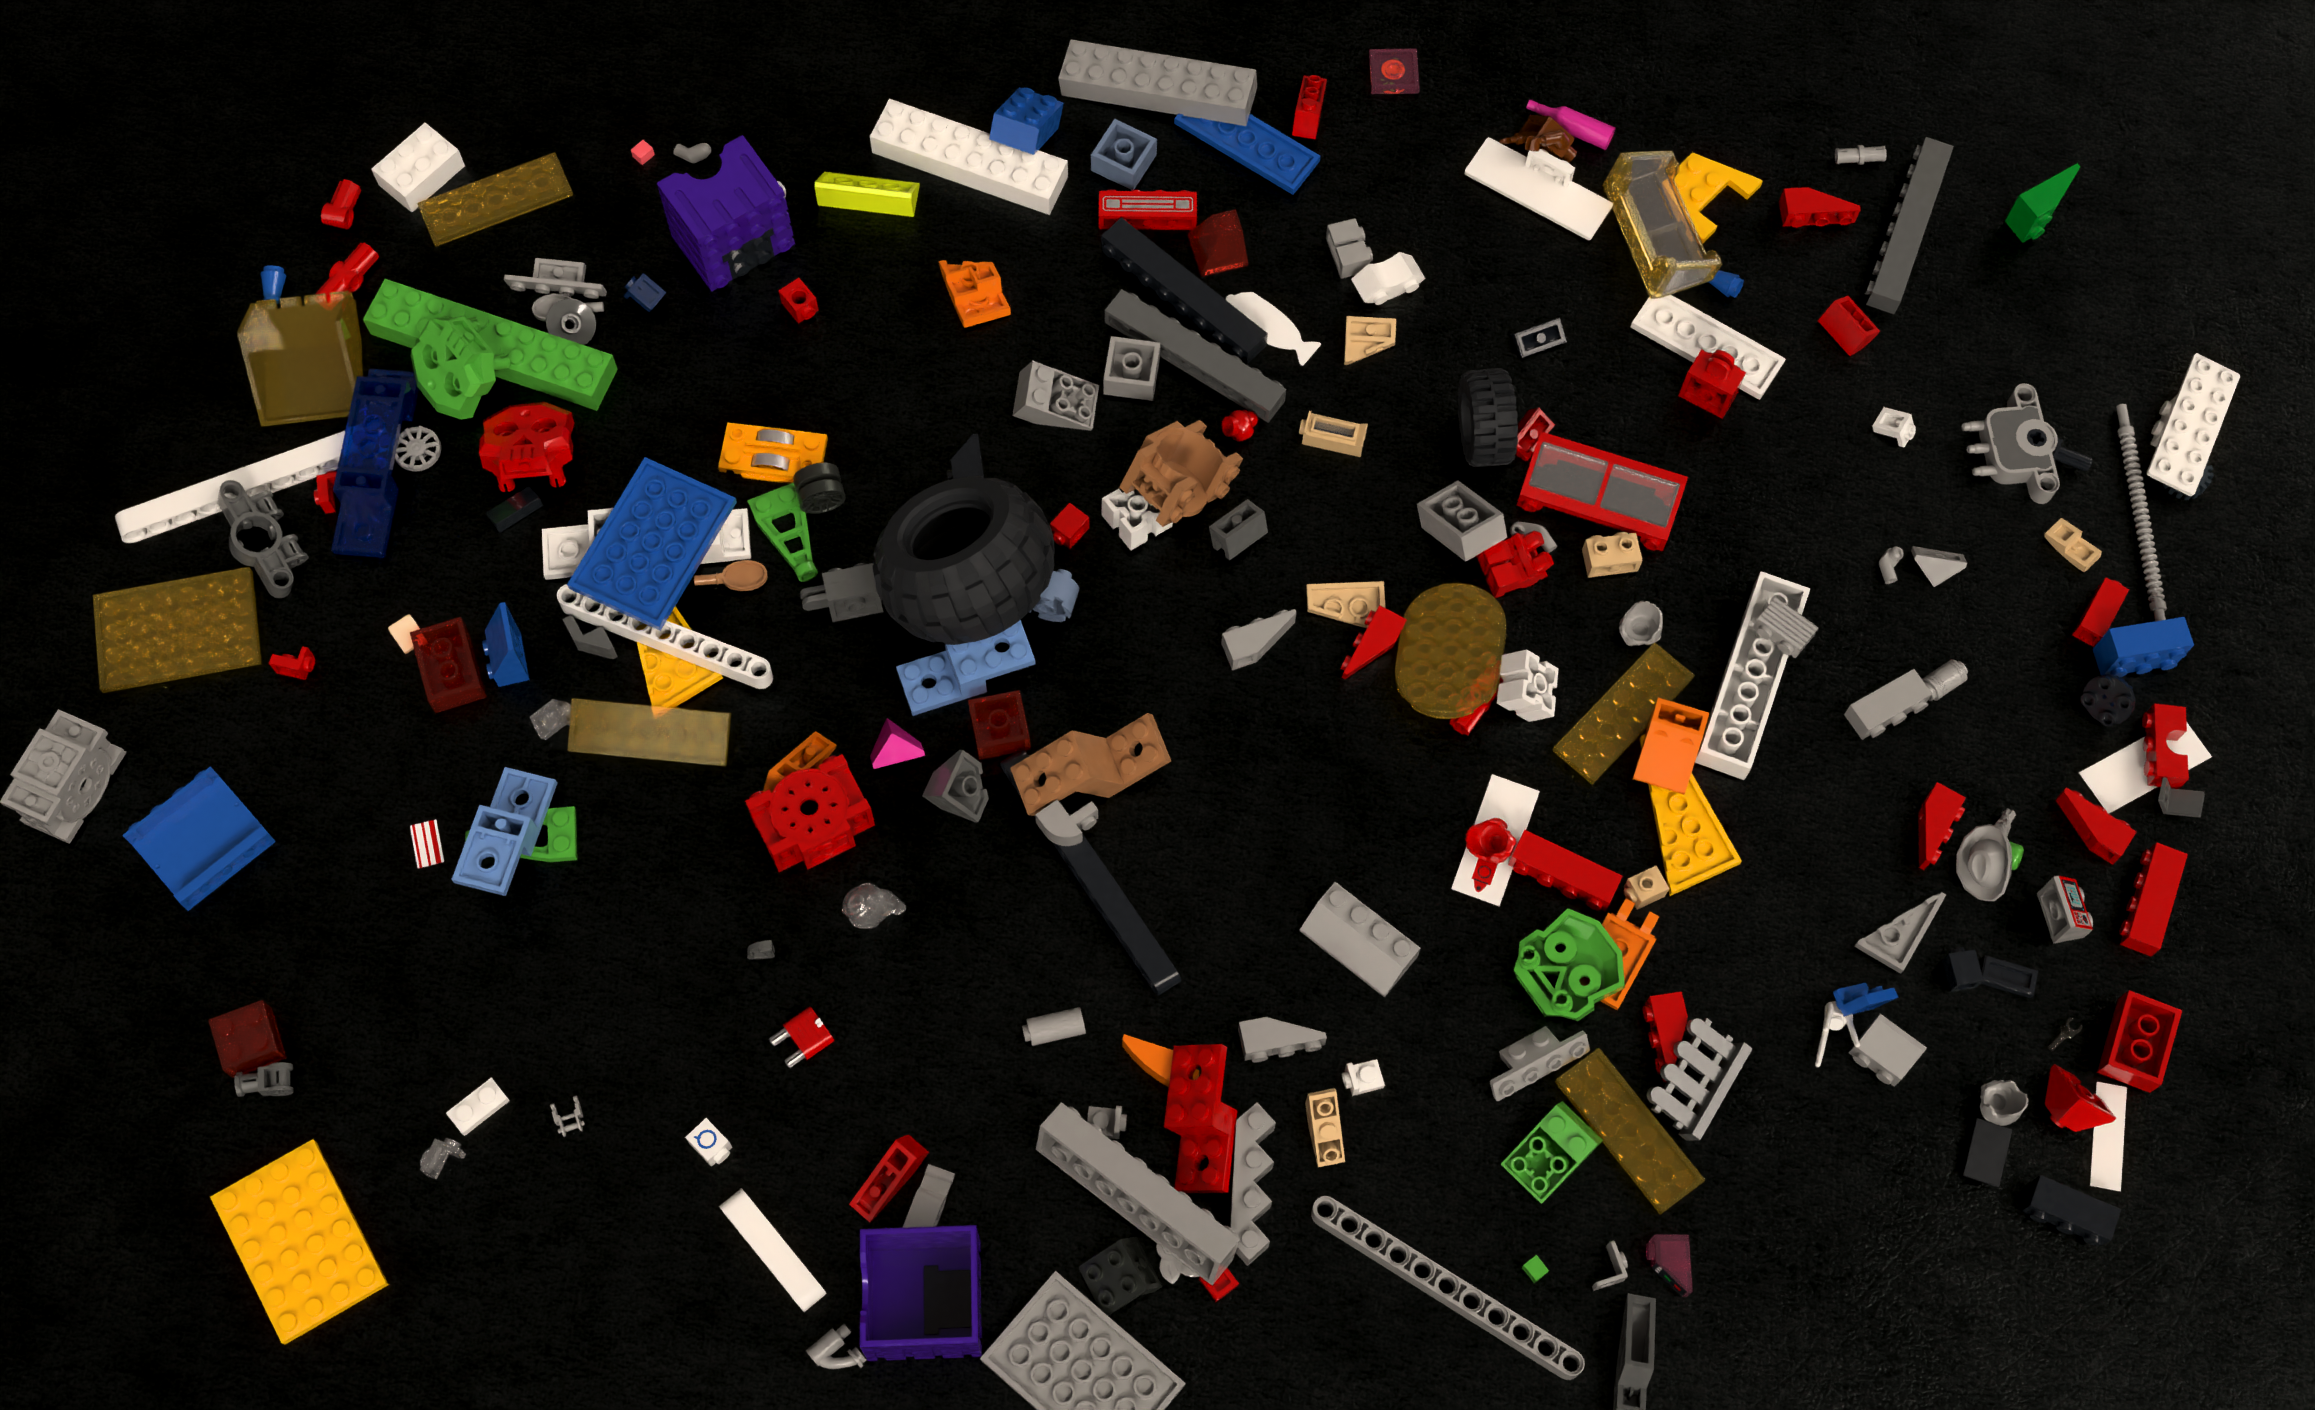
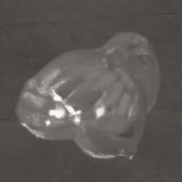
[842,883,906,929]

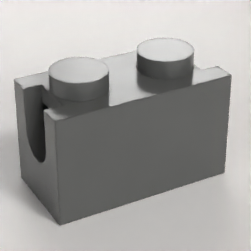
[1209,499,1268,560]

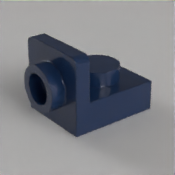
[624,273,666,312]

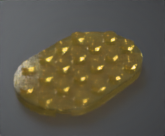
[1395,583,1507,719]

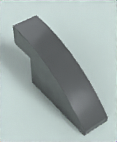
[1613,1293,1656,1410]

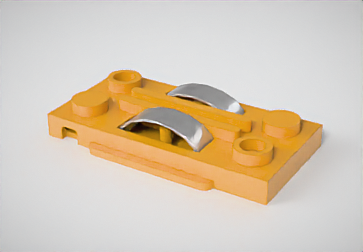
[718,423,828,484]

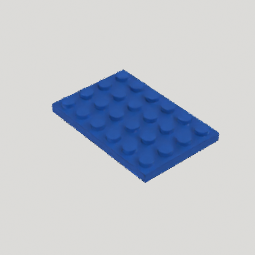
[567,457,737,631]

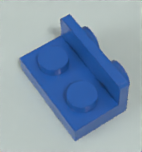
[1833,983,1899,1017]

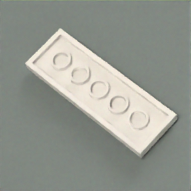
[1631,287,1786,400]

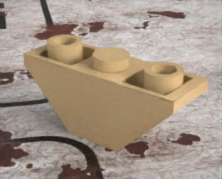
[1305,1088,1345,1167]

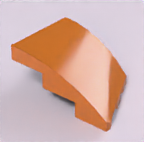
[939,260,1011,328]

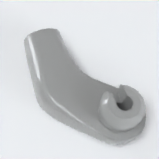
[1510,522,1557,553]

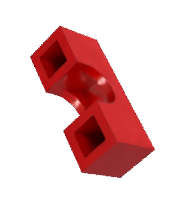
[2142,703,2189,789]

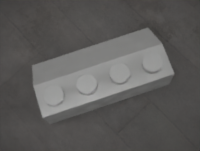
[1300,882,1421,997]

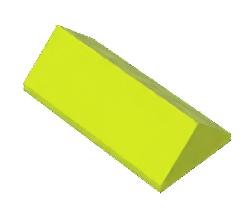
[815,172,920,217]

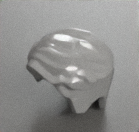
[1619,601,1663,646]
[1980,1080,2028,1126]

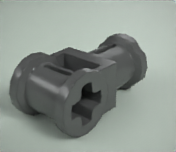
[234,1062,293,1097]

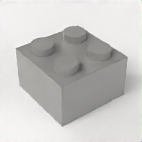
[1103,336,1160,401]

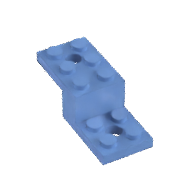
[896,620,1035,716]
[452,767,557,896]

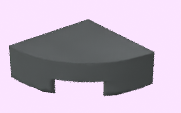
[747,940,775,959]

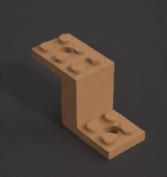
[1010,713,1171,816]

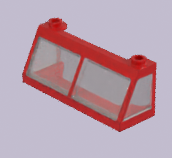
[1517,431,1688,551]

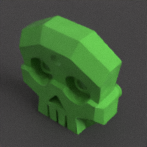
[411,316,510,420]
[1514,908,1625,1022]

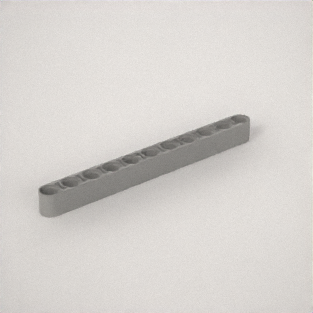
[1311,1196,1585,1380]

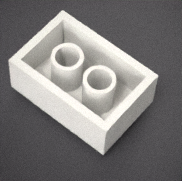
[371,123,465,212]

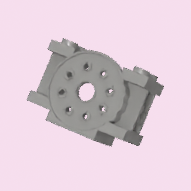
[0,709,126,844]

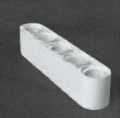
[719,1188,827,1312]

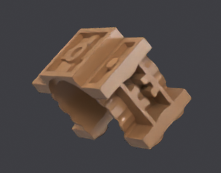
[1119,420,1243,527]

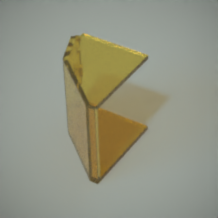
[237,291,364,427]

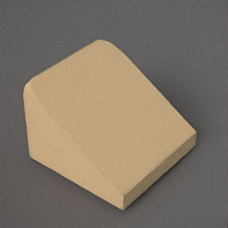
[388,614,427,654]

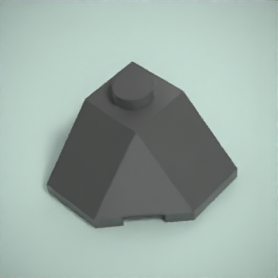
[922,750,989,822]

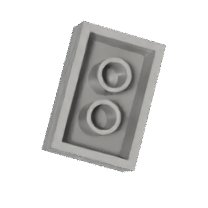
[1417,481,1507,561]

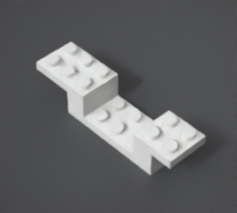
[542,508,751,580]

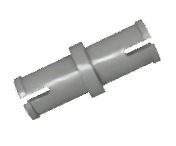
[1835,145,1886,165]

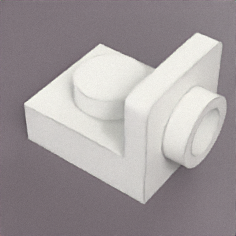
[1872,407,1916,447]
[1342,1059,1385,1096]

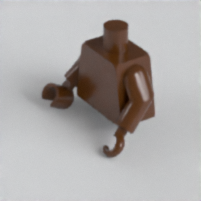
[1498,115,1577,162]

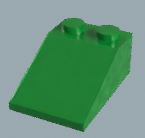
[2005,163,2080,243]

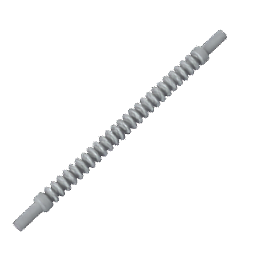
[2116,404,2167,621]

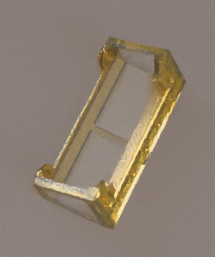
[1603,151,1722,299]

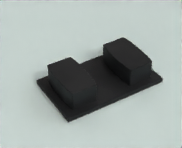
[1963,1118,2012,1187]

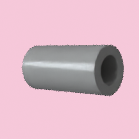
[1022,1007,1086,1046]

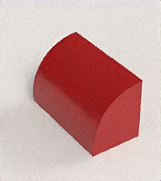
[1818,296,1880,356]

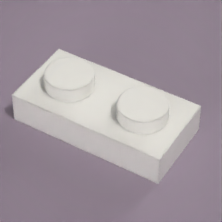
[446,1078,510,1136]

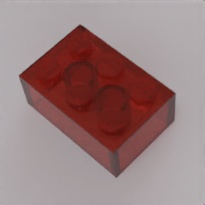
[410,617,487,713]

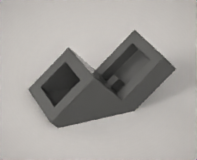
[563,615,618,659]

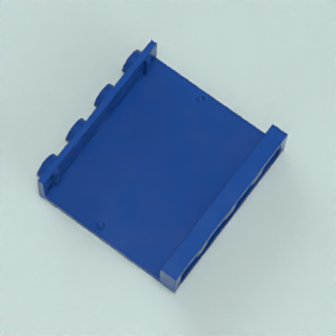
[123,766,276,911]

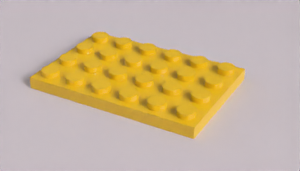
[210,1139,389,1345]

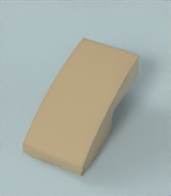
[2044,518,2102,572]

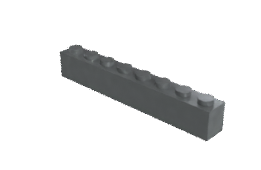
[1865,137,1954,314]
[1105,289,1286,423]

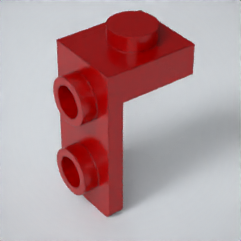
[314,467,374,514]

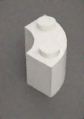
[1351,252,1426,305]

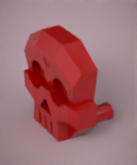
[479,402,574,492]

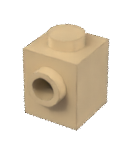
[1624,866,1670,910]

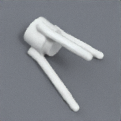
[1815,1001,1860,1067]

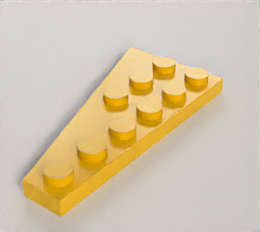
[636,606,723,719]
[1640,734,1742,896]

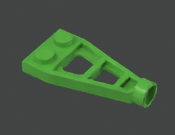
[747,483,818,582]
[465,806,577,862]

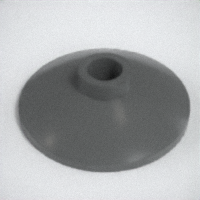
[546,299,596,345]

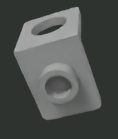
[1592,1240,1628,1291]

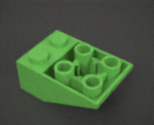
[1501,1101,1603,1204]

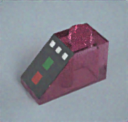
[1646,1234,1693,1297]

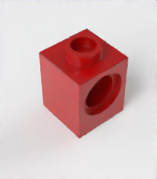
[779,278,819,324]
[1050,503,1089,549]

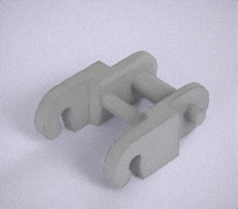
[550,1096,585,1137]

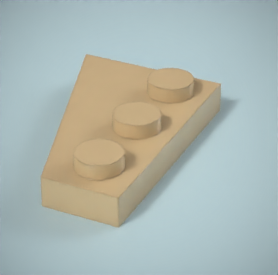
[1306,581,1385,628]

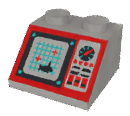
[2037,876,2093,944]

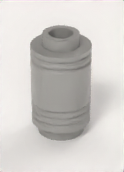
[1922,659,1968,701]

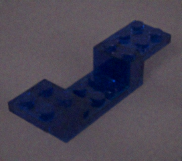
[331,369,419,558]

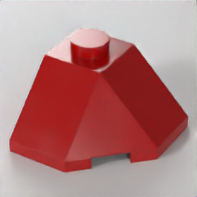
[2045,1064,2116,1132]

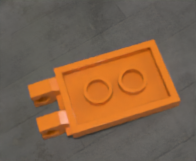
[1579,899,1659,1010]

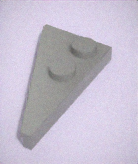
[1854,892,1946,974]

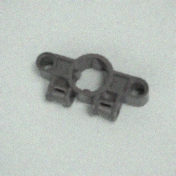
[218,480,309,598]

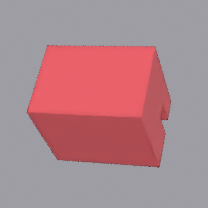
[631,140,655,165]

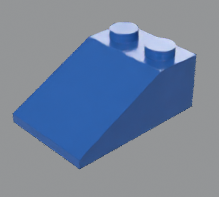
[482,602,529,687]

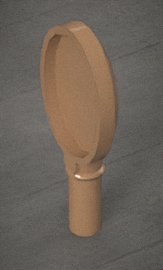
[694,560,768,591]

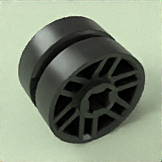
[793,463,846,514]

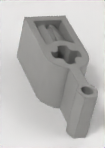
[902,1164,955,1228]

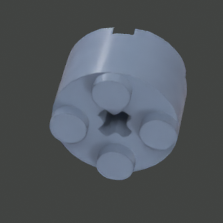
[1029,569,1079,622]

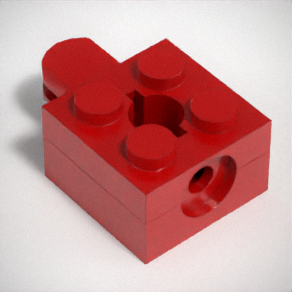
[1678,349,1746,419]

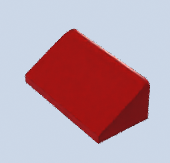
[1515,408,1555,461]

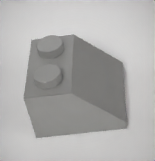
[1849,1014,1927,1086]

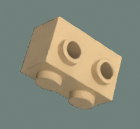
[1582,532,1643,578]

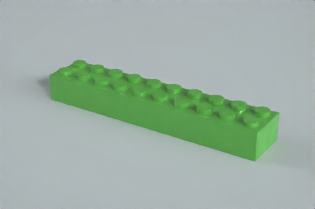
[363,279,618,411]

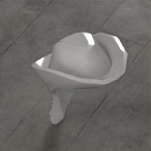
[1956,808,2016,901]

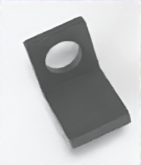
[2158,777,2205,818]

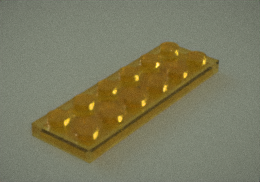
[417,152,573,247]
[1553,642,1695,785]
[568,698,731,766]
[1555,1048,1705,1215]

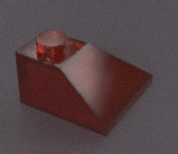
[1188,209,1248,277]

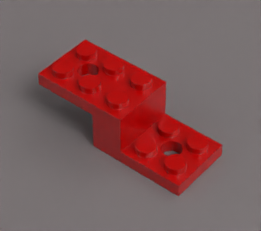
[1164,1044,1237,1193]

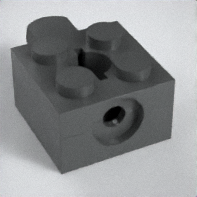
[800,563,883,622]

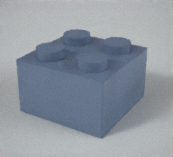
[1091,119,1157,190]

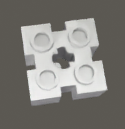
[1102,489,1173,550]
[1497,649,1558,722]

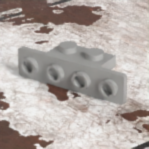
[504,258,607,299]
[1490,1026,1590,1101]

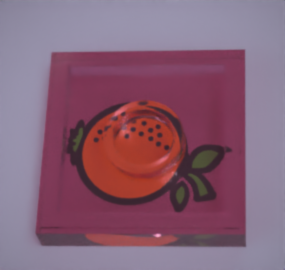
[1369,49,1420,94]

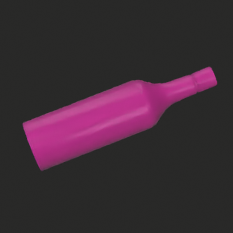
[1526,100,1615,150]

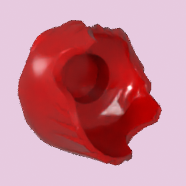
[1465,820,1516,864]

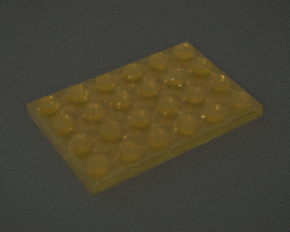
[93,567,261,693]

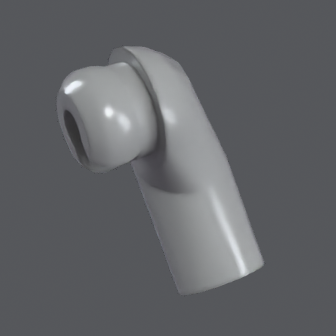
[674,143,711,163]
[1879,546,1904,584]

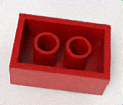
[2097,990,2182,1093]

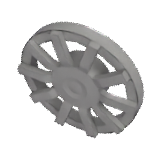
[392,426,441,471]

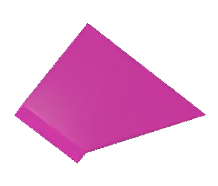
[870,718,925,769]

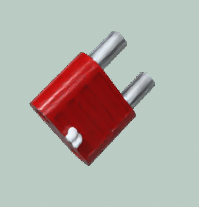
[769,1006,834,1068]

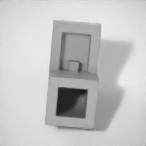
[1035,800,1098,846]

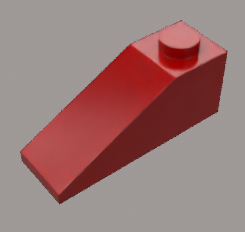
[849,1134,929,1222]

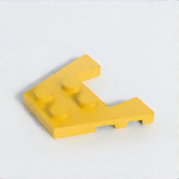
[1660,152,1763,245]

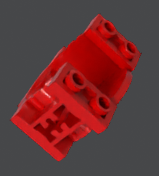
[745,754,875,872]

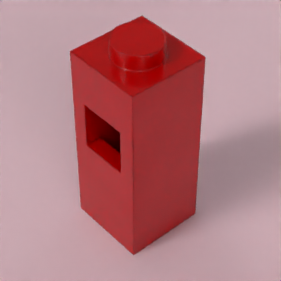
[2072,577,2129,647]

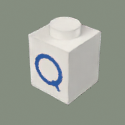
[685,1118,732,1167]

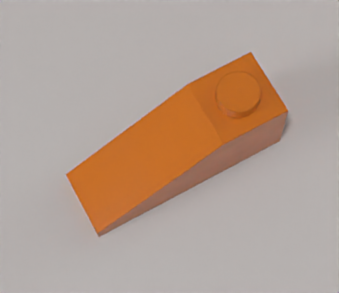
[763,731,836,795]

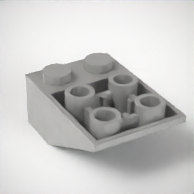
[1012,361,1099,431]

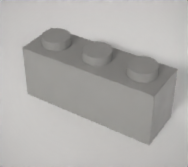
[1844,669,1932,740]

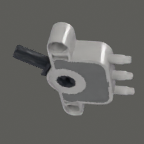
[1961,383,2092,504]

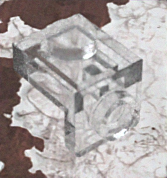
[420,1138,466,1180]

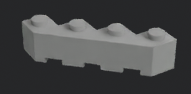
[1230,1102,1276,1266]

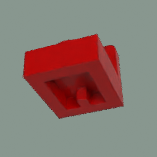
[269,646,315,680]

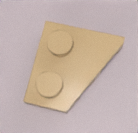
[1344,316,1396,365]

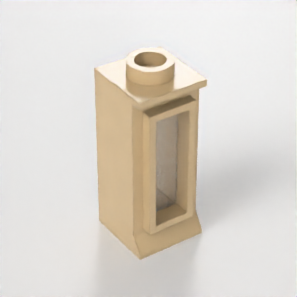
[1299,411,1368,457]

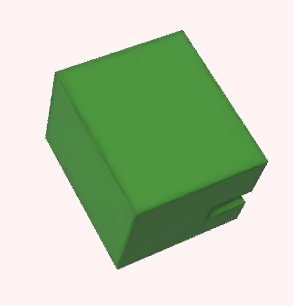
[1522,1255,1549,1283]

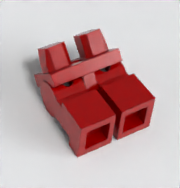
[1476,531,1554,599]

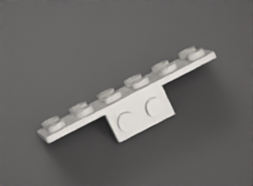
[1465,137,1613,240]
[2147,353,2240,496]

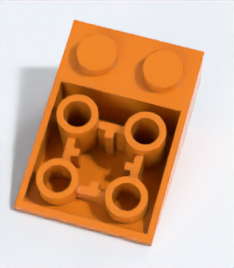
[1633,697,1709,795]

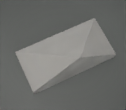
[1911,546,1967,587]

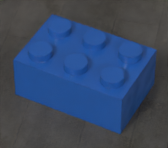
[989,87,1064,155]
[2092,617,2194,677]

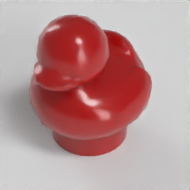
[1222,410,1258,441]

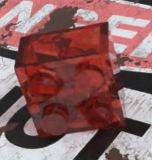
[968,690,1031,760]
[209,1000,286,1078]

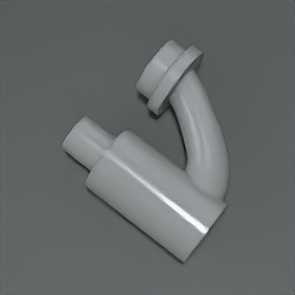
[806,1324,866,1369]

